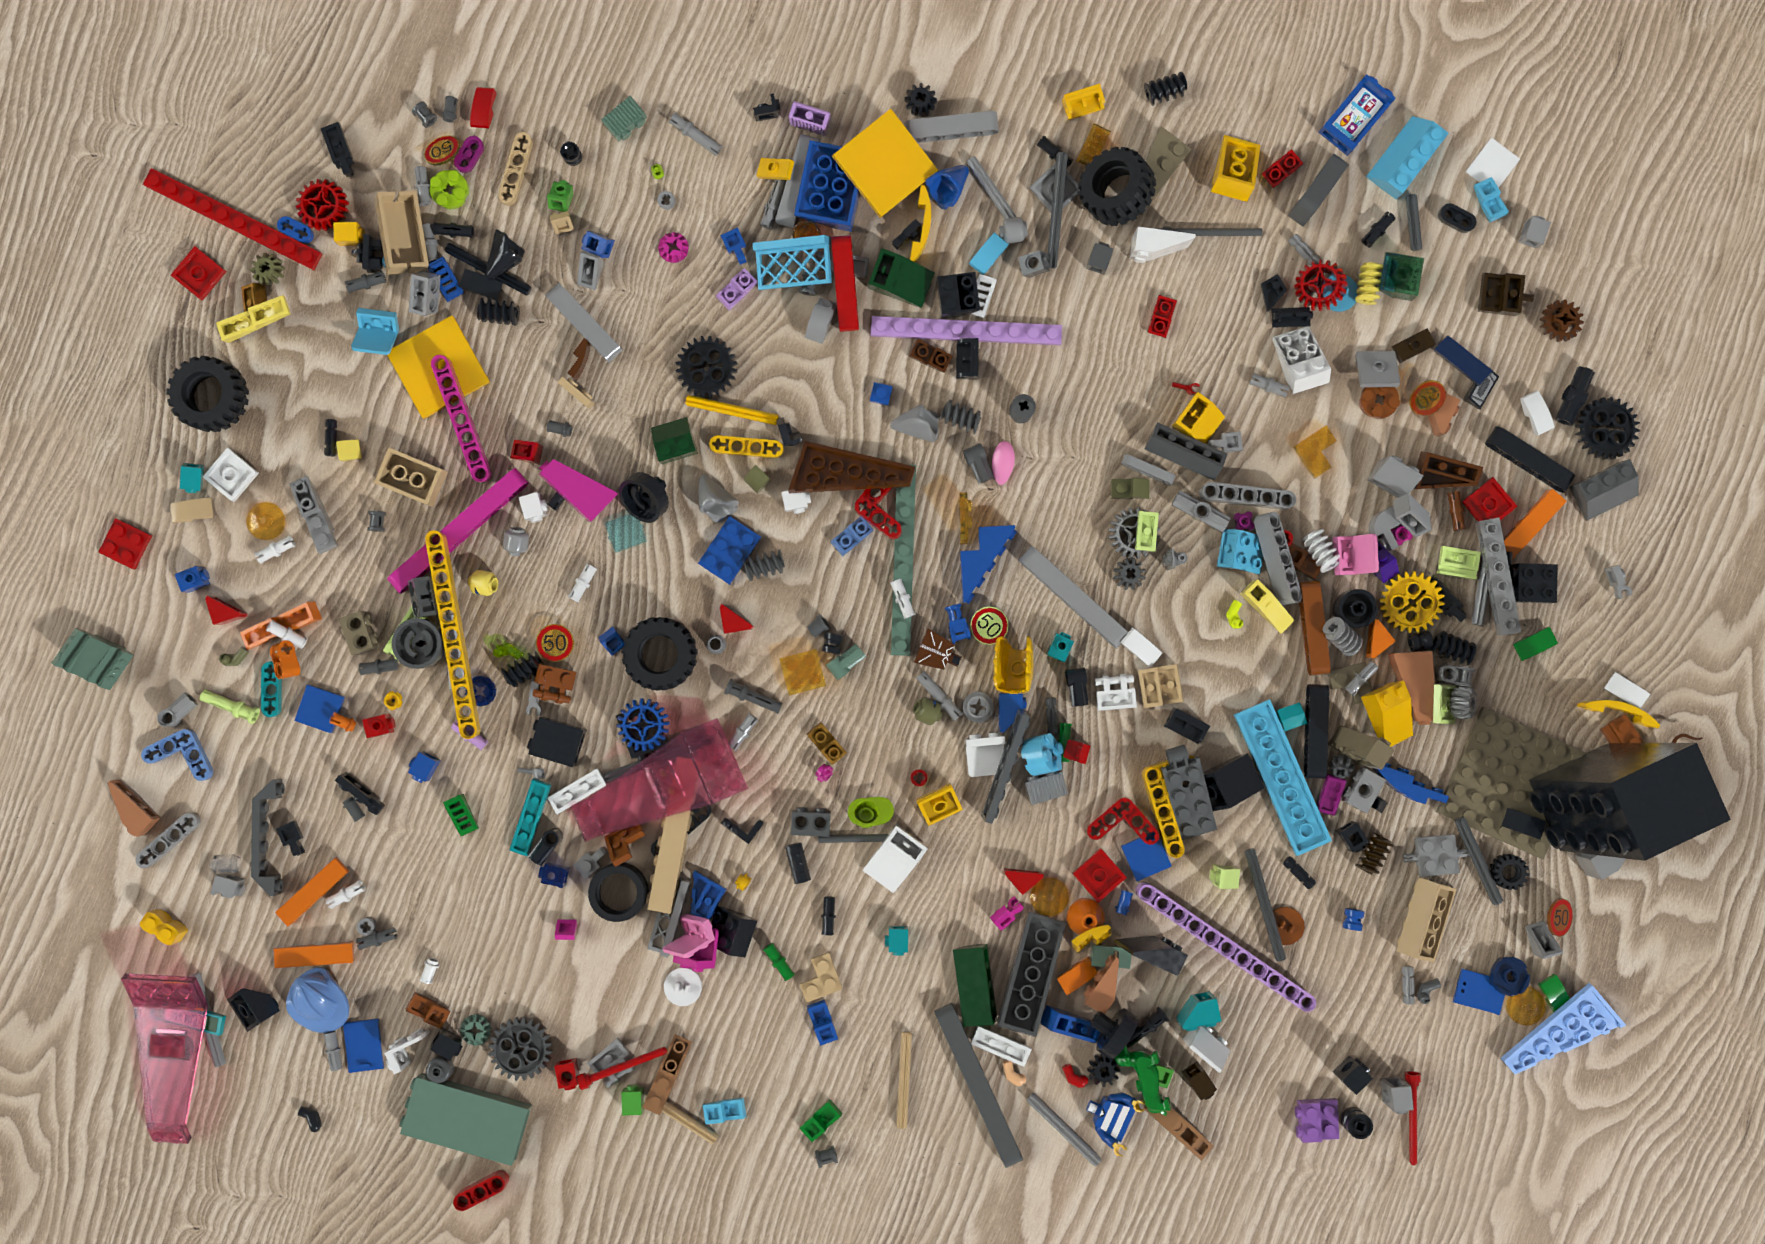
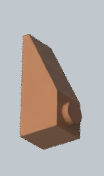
[107,780,160,837]

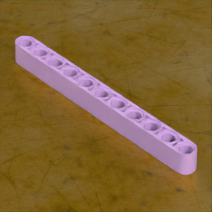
[1136,882,1316,1012]

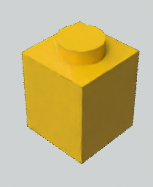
[333,222,365,246]

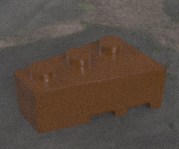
[1413,451,1483,489]

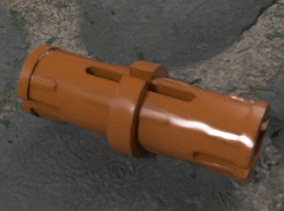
[1447,491,1466,531]

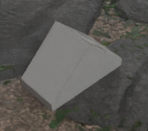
[577,251,604,290]
[1525,921,1563,959]

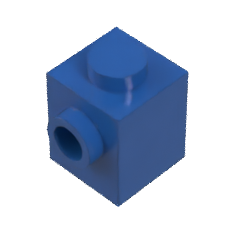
[174,566,210,593]
[408,751,441,783]

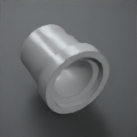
[707,635,726,654]

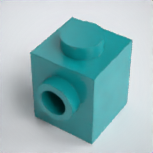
[179,463,204,493]
[1046,632,1074,662]
[885,926,908,956]

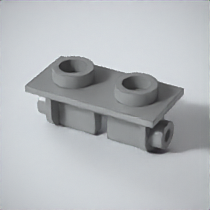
[1163,549,1187,570]

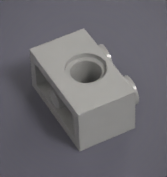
[1342,768,1386,813]

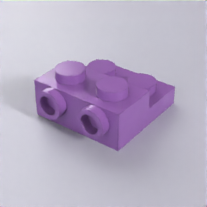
[1295,1098,1339,1143]

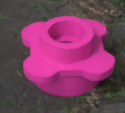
[1390,524,1412,546]
[815,764,833,783]

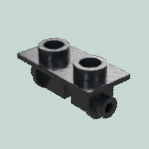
[1271,307,1313,328]

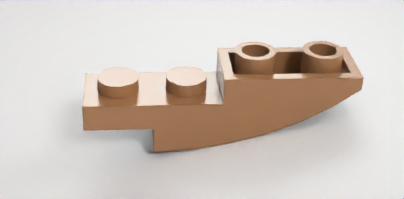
[642,1034,692,1115]
[1143,1099,1214,1161]

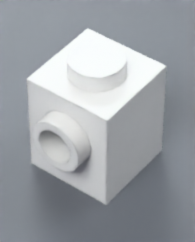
[782,491,811,514]
[519,492,548,523]

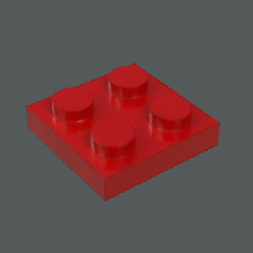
[170,246,227,301]
[1462,477,1518,521]
[98,518,153,570]
[1072,848,1127,903]

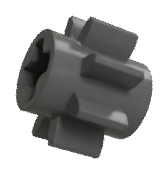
[1329,754,1354,778]

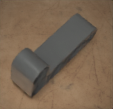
[1288,154,1349,227]

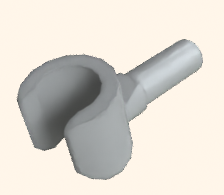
[517,767,545,779]

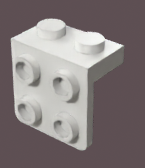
[965,732,1005,777]
[384,1028,430,1074]

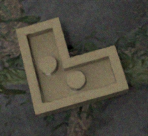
[1328,662,1373,704]

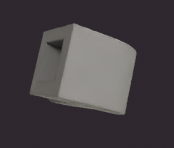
[805,298,837,344]
[1369,506,1401,551]

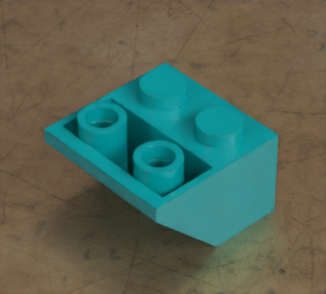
[1176,991,1222,1031]

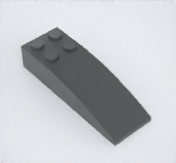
[996,912,1066,1037]

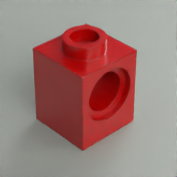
[554,1058,580,1091]

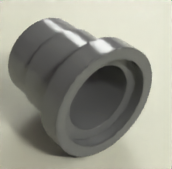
[807,614,831,638]

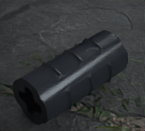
[785,842,811,884]

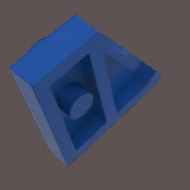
[691,871,727,921]

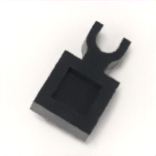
[892,219,921,250]

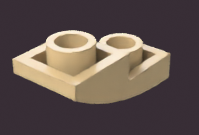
[170,498,213,523]

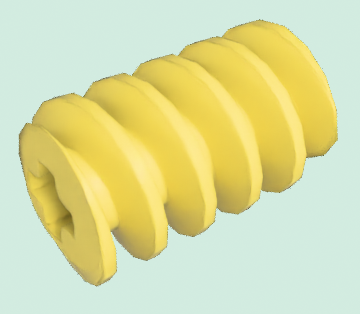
[1355,262,1383,305]

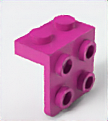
[673,928,719,972]

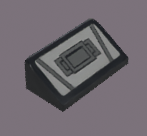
[1463,367,1499,410]

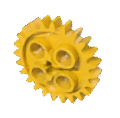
[1379,570,1445,633]

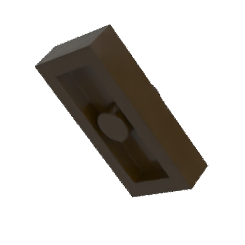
[1392,328,1436,363]

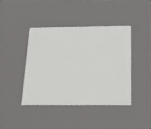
[1466,137,1520,188]

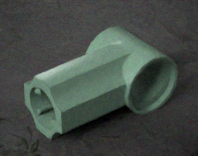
[826,644,866,681]

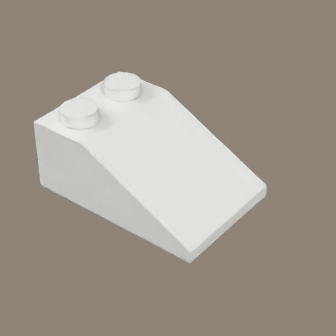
[1129,226,1196,263]

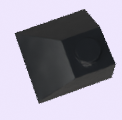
[227,988,280,1032]

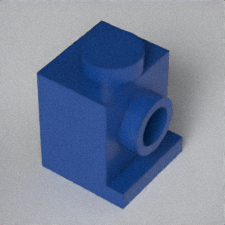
[581,231,615,258]

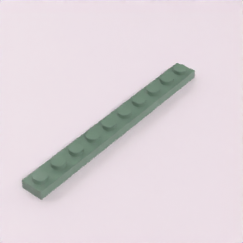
[891,465,916,656]

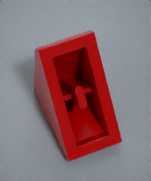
[510,440,544,465]
[205,595,248,625]
[720,604,754,634]
[1004,868,1044,895]

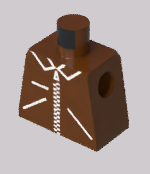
[914,629,962,670]

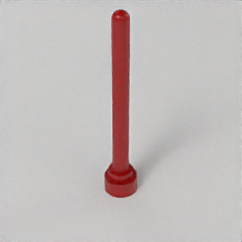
[577,1047,667,1090]
[1405,1071,1421,1166]

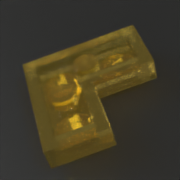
[1293,425,1337,478]

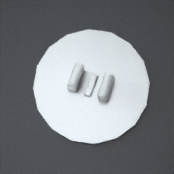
[664,968,702,1006]

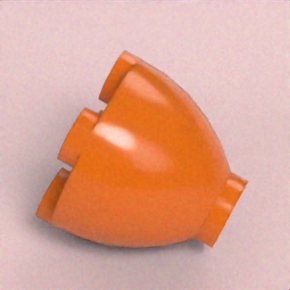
[1067,898,1105,935]

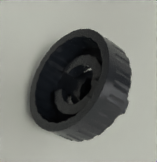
[619,472,669,523]
[1090,1008,1139,1060]

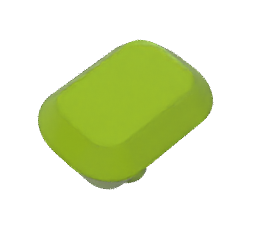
[651,164,664,179]

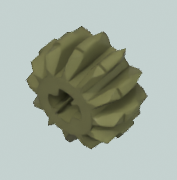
[250,253,285,286]

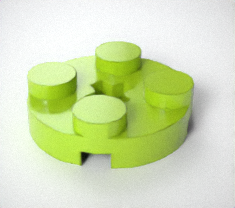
[430,170,469,210]

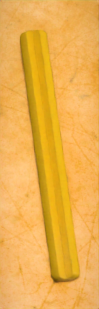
[685,395,779,425]

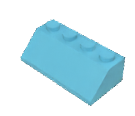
[1366,116,1449,199]

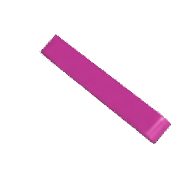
[431,355,492,482]

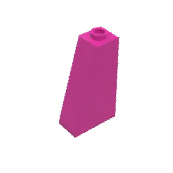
[538,459,617,522]

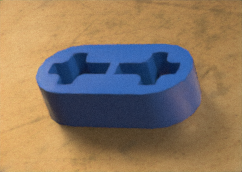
[277,216,314,244]

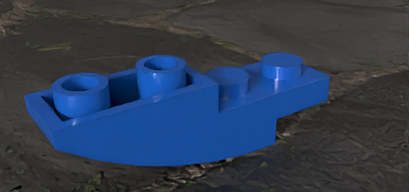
[1373,763,1449,805]

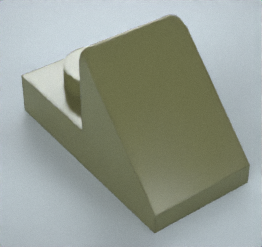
[1111,478,1150,499]

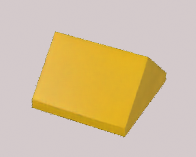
[916,783,963,826]

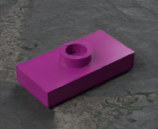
[1317,774,1347,816]

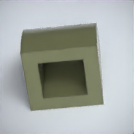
[744,465,771,494]

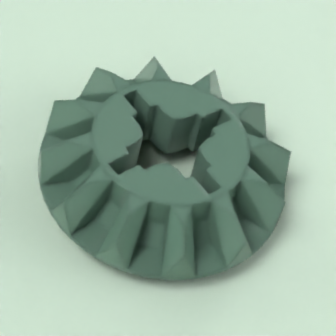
[459,1014,491,1046]

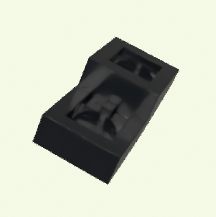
[458,269,503,301]
[1501,808,1547,840]

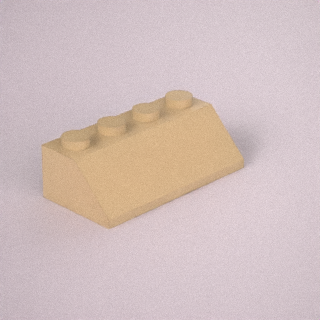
[1396,877,1457,962]

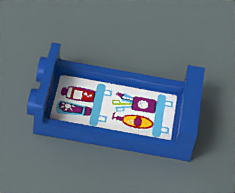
[1318,74,1396,156]

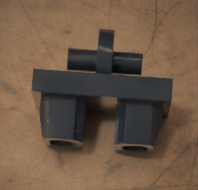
[351,234,383,273]

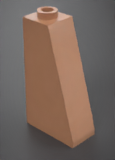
[1388,651,1435,725]

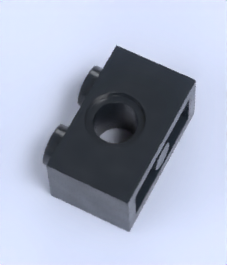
[1332,1056,1373,1095]

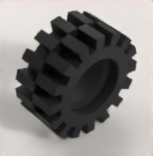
[1490,854,1529,890]

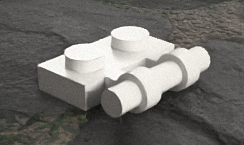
[1095,674,1137,711]

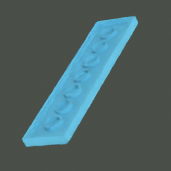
[1233,699,1332,856]

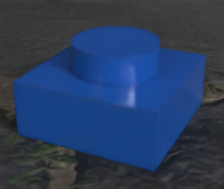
[870,382,893,406]

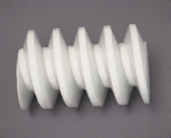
[1302,529,1340,573]

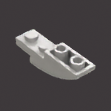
[289,476,338,554]

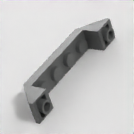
[251,779,285,896]

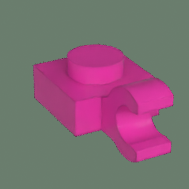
[990,896,1024,931]

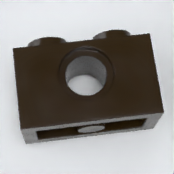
[1181,1061,1217,1100]

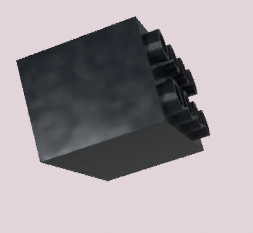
[1529,743,1731,861]

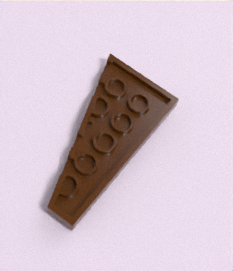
[788,441,915,493]

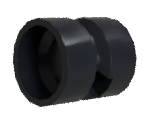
[1341,1107,1373,1139]

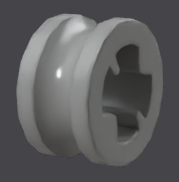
[657,191,676,210]
[357,917,377,936]

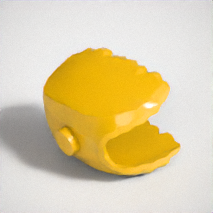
[993,636,1034,694]

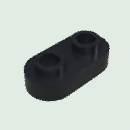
[1438,203,1477,233]

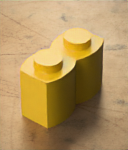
[139,909,188,945]

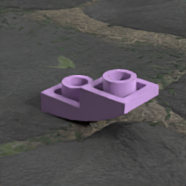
[716,268,758,311]

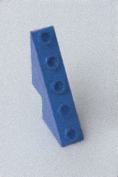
[960,525,1017,604]

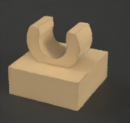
[550,211,574,235]

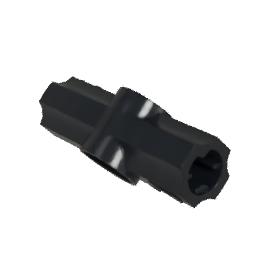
[1555,366,1595,426]

